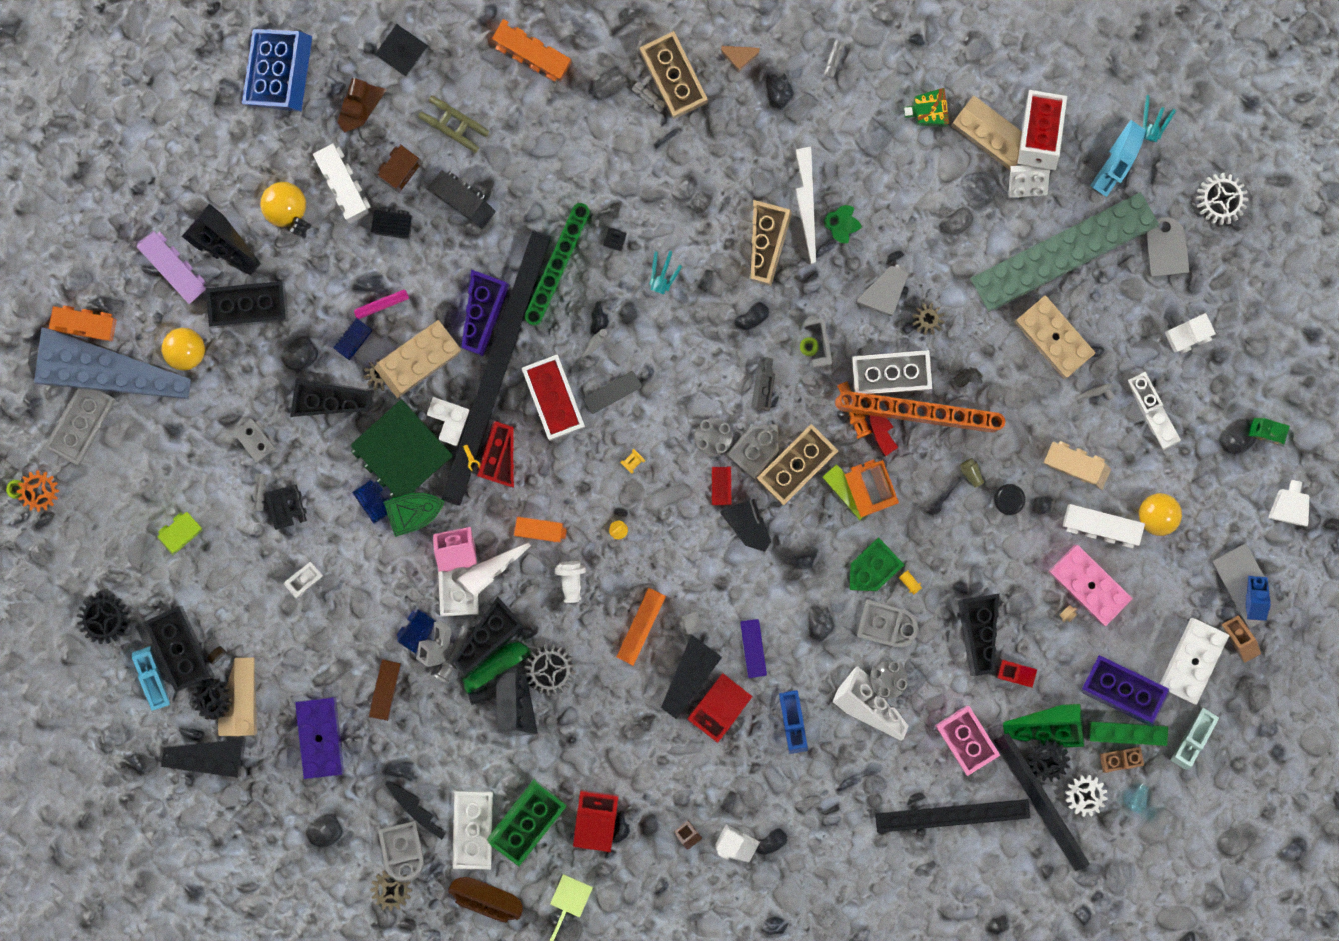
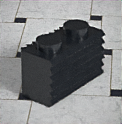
[371,207,413,240]

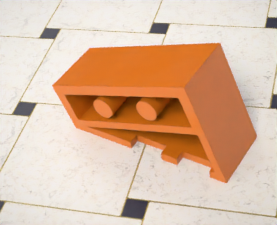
[49,305,117,342]

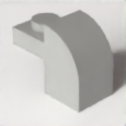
[416,621,455,667]

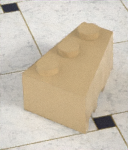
[1044,441,1111,490]

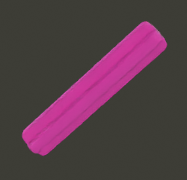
[354,289,409,319]

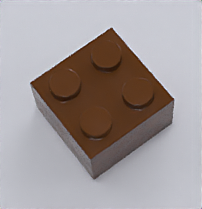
[378,144,422,193]

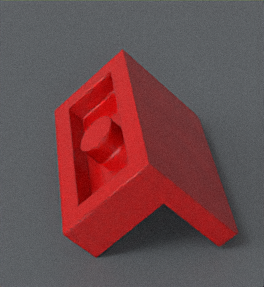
[712,466,731,505]

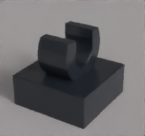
[603,228,627,252]

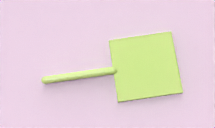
[550,874,593,941]

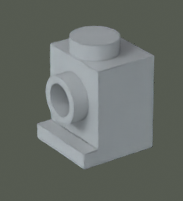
[678,611,702,636]

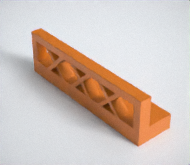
[616,588,666,666]

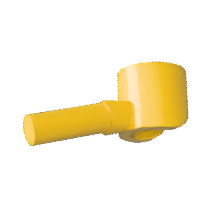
[463,445,480,471]

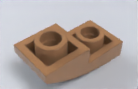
[1100,747,1144,773]

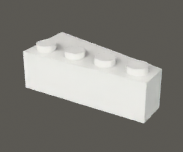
[313,144,371,224]

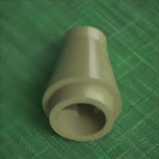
[959,458,984,488]

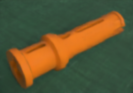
[837,381,873,439]

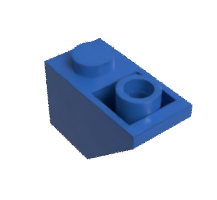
[1246,576,1271,621]

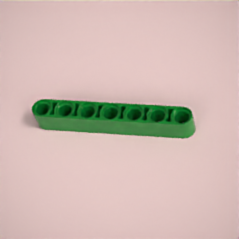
[525,203,590,326]

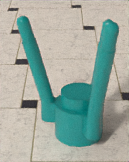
[1142,95,1176,143]
[649,251,682,295]

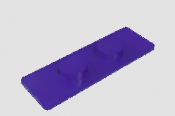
[740,619,767,678]

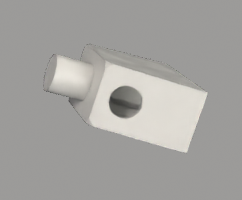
[1268,480,1309,526]

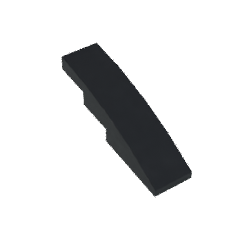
[385,780,447,840]

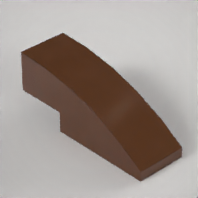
[369,659,401,721]

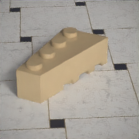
[751,200,792,286]

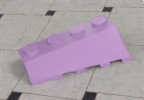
[137,230,206,304]

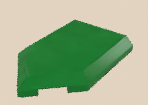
[850,537,904,591]

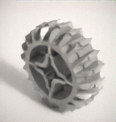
[525,644,576,696]

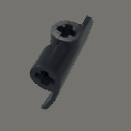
[720,499,771,552]

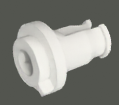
[555,561,586,603]

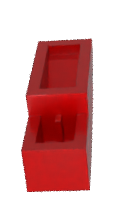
[867,403,898,457]

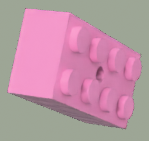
[1048,545,1133,626]

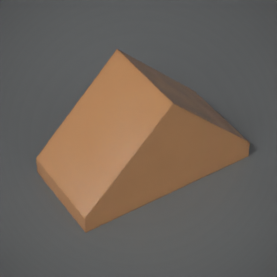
[721,46,760,72]

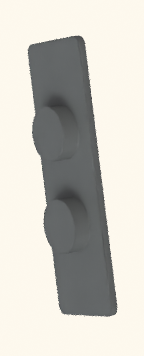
[583,371,642,414]

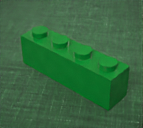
[1087,721,1168,746]

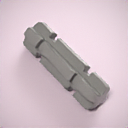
[824,40,845,78]
[632,82,666,112]
[252,474,267,511]

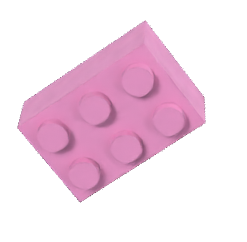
[935,705,1000,776]

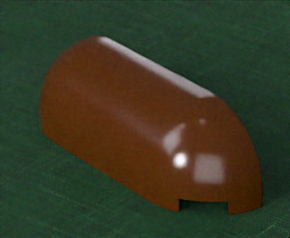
[449,877,523,923]

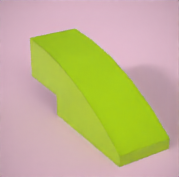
[822,464,863,520]

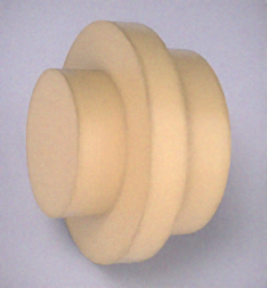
[1060,605,1078,623]

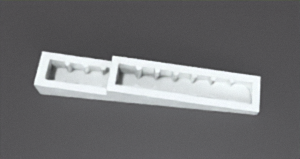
[795,147,816,265]

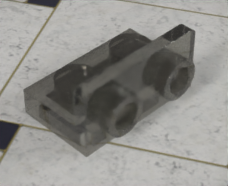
[948,367,983,388]

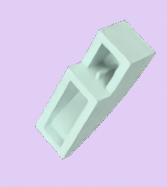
[1170,708,1219,770]

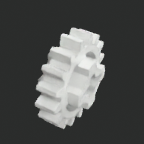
[1065,775,1108,817]

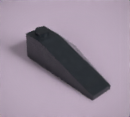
[182,203,261,275]

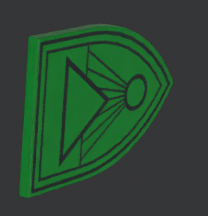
[384,492,444,537]

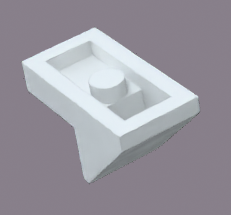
[283,562,323,598]

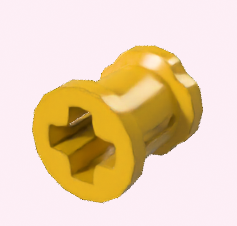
[620,449,645,474]

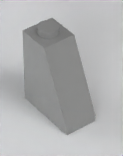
[856,264,909,317]

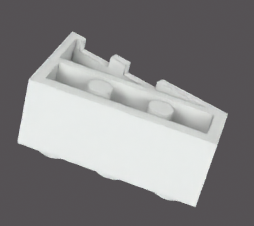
[715,824,760,862]

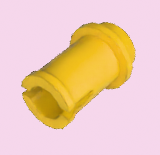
[899,570,922,595]

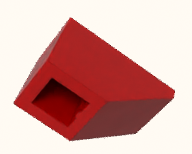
[995,659,1038,688]

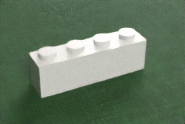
[1062,504,1145,549]

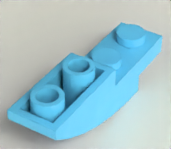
[1090,120,1146,197]

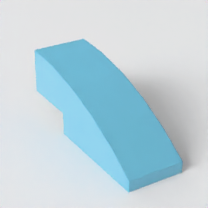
[132,646,170,711]

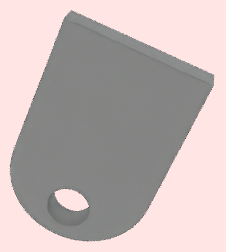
[1146,217,1189,277]
[856,599,918,647]
[378,821,424,883]

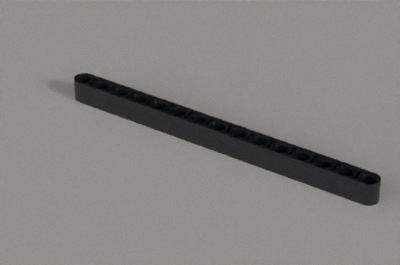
[442,230,551,506]

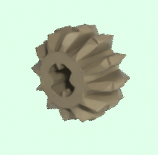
[912,303,945,336]
[364,359,389,391]

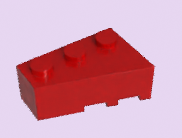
[475,421,514,488]

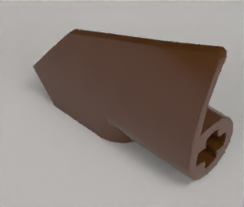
[337,78,387,133]

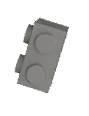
[233,418,277,463]

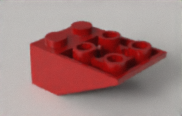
[687,673,753,743]
[573,789,619,852]

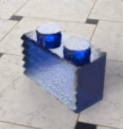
[333,318,373,361]
[352,480,390,524]
[396,609,437,654]

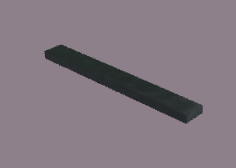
[994,733,1090,871]
[875,799,1030,833]

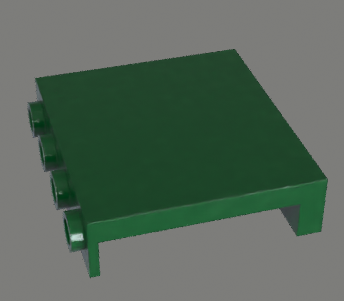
[350,399,454,498]

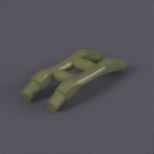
[418,95,489,153]

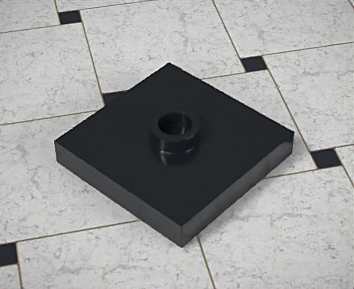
[374,23,428,77]

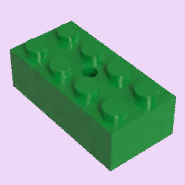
[487,779,567,867]

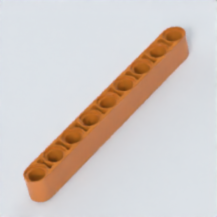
[835,391,1006,433]

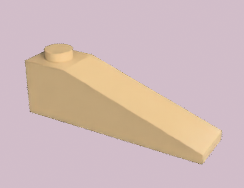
[218,657,257,736]

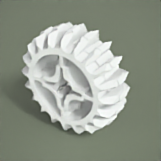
[1196,173,1248,225]

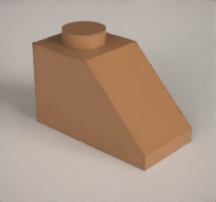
[1222,615,1261,663]

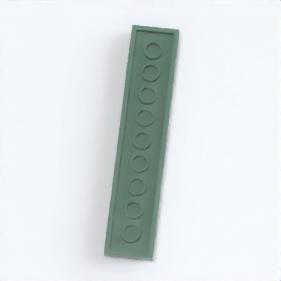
[971,192,1159,313]

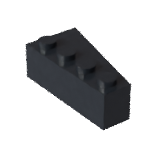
[290,378,375,417]
[452,596,523,679]

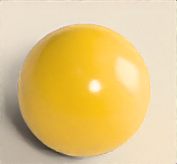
[161,328,205,371]
[1138,493,1182,536]

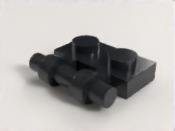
[265,484,307,530]

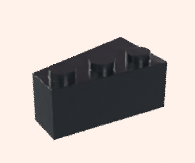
[428,170,496,230]
[496,673,538,736]

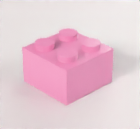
[433,527,477,572]

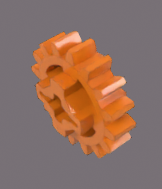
[16,470,59,512]

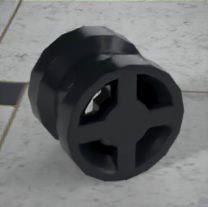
[288,217,312,239]

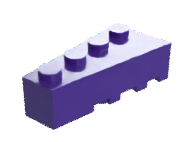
[461,269,510,357]

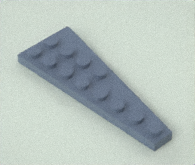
[34,328,191,399]

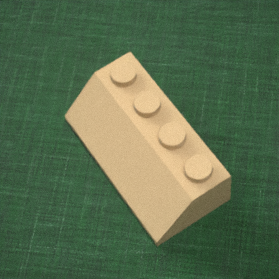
[951,96,1022,170]

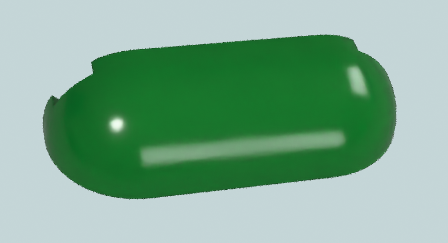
[463,641,532,694]

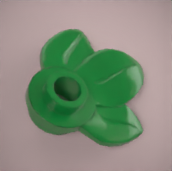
[824,205,862,244]

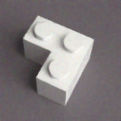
[1165,313,1216,354]
[427,397,471,447]

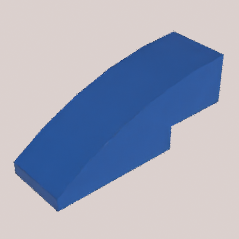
[779,690,808,754]

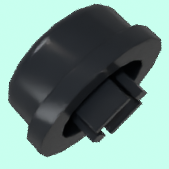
[994,484,1026,515]

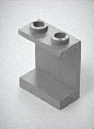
[803,316,833,370]

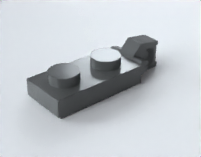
[751,357,775,411]

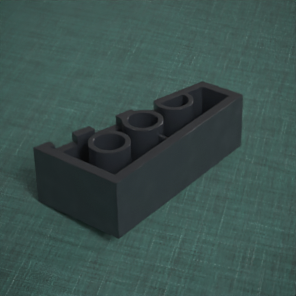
[957,593,1000,676]
[661,634,722,719]
[161,738,246,778]

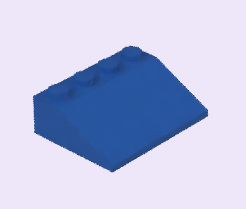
[242,29,313,112]

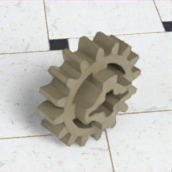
[370,870,413,911]

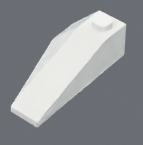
[457,543,531,597]
[833,666,909,741]

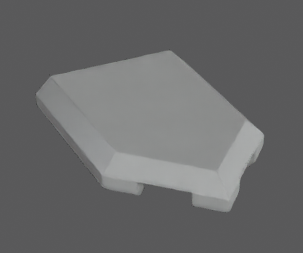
[726,424,780,480]

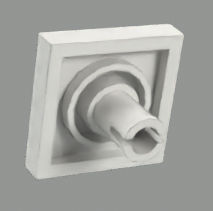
[1008,164,1050,197]

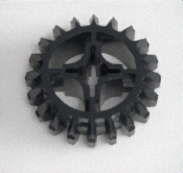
[77,592,130,644]

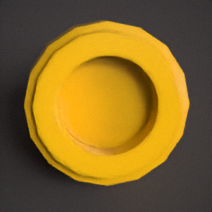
[609,520,628,540]

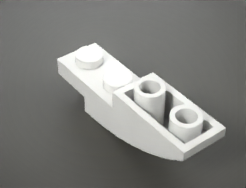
[1128,372,1181,450]

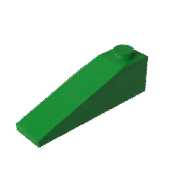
[1003,704,1085,748]

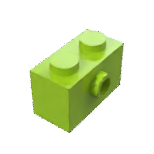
[157,512,202,556]

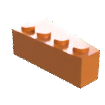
[492,19,572,82]

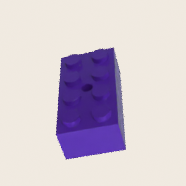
[1082,655,1169,727]
[295,697,344,779]

